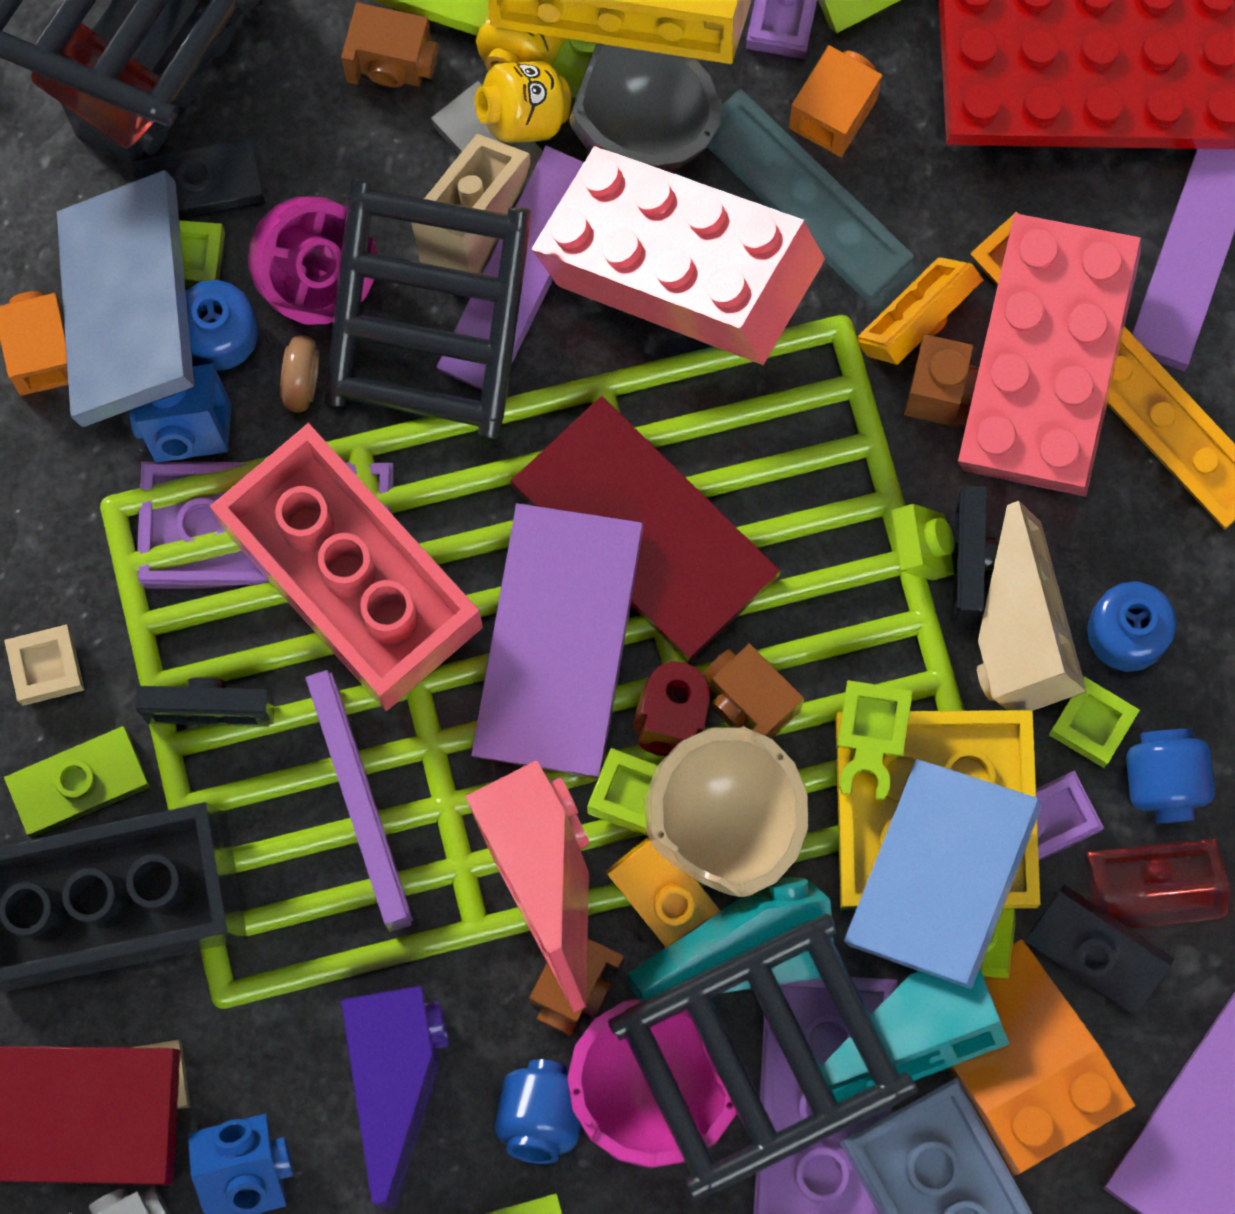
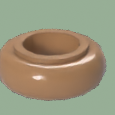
[280,335,319,412]

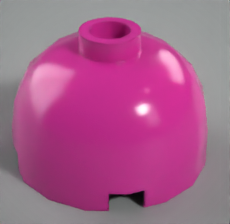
[248,197,378,324]

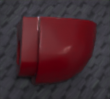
[633,661,710,757]

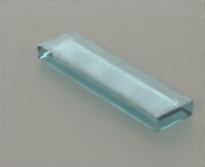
[707,89,914,303]

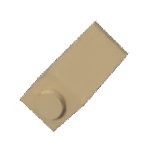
[411,133,531,274]

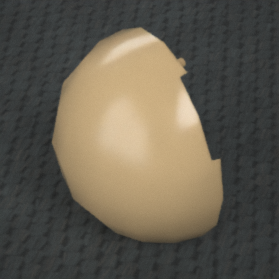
[645,727,808,897]

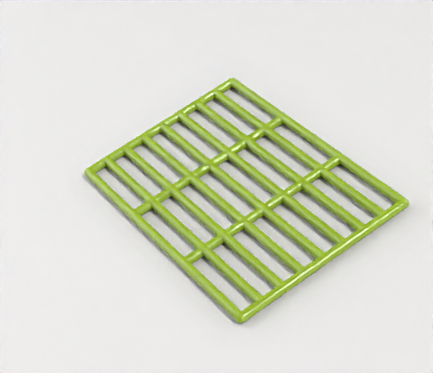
[100,315,965,1009]

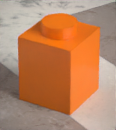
[789,45,882,157]
[0,291,68,396]

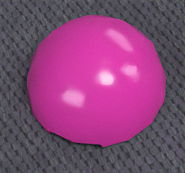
[568,999,736,1168]

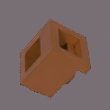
[341,2,439,87]
[904,334,979,429]
[703,643,804,739]
[529,938,624,1037]

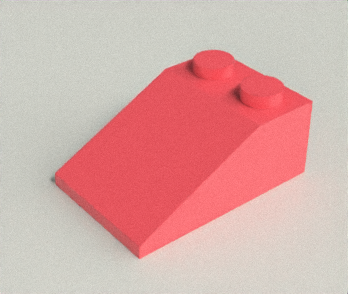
[465,760,590,1013]

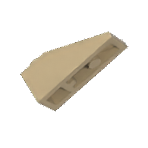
[977,501,1086,711]

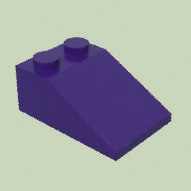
[341,986,449,1209]

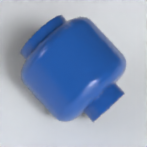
[186,280,259,371]
[1087,581,1177,672]
[1126,729,1215,824]
[493,1059,581,1164]

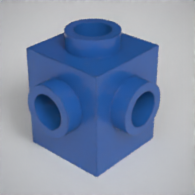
[129,363,232,463]
[188,1113,294,1214]

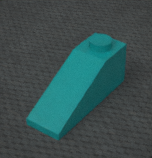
[627,877,834,1002]
[820,969,1010,1102]

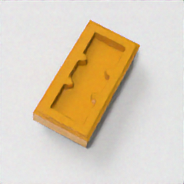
[857,257,983,365]
[605,837,720,947]

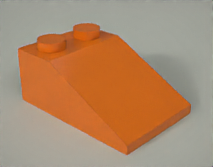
[947,939,1135,1177]

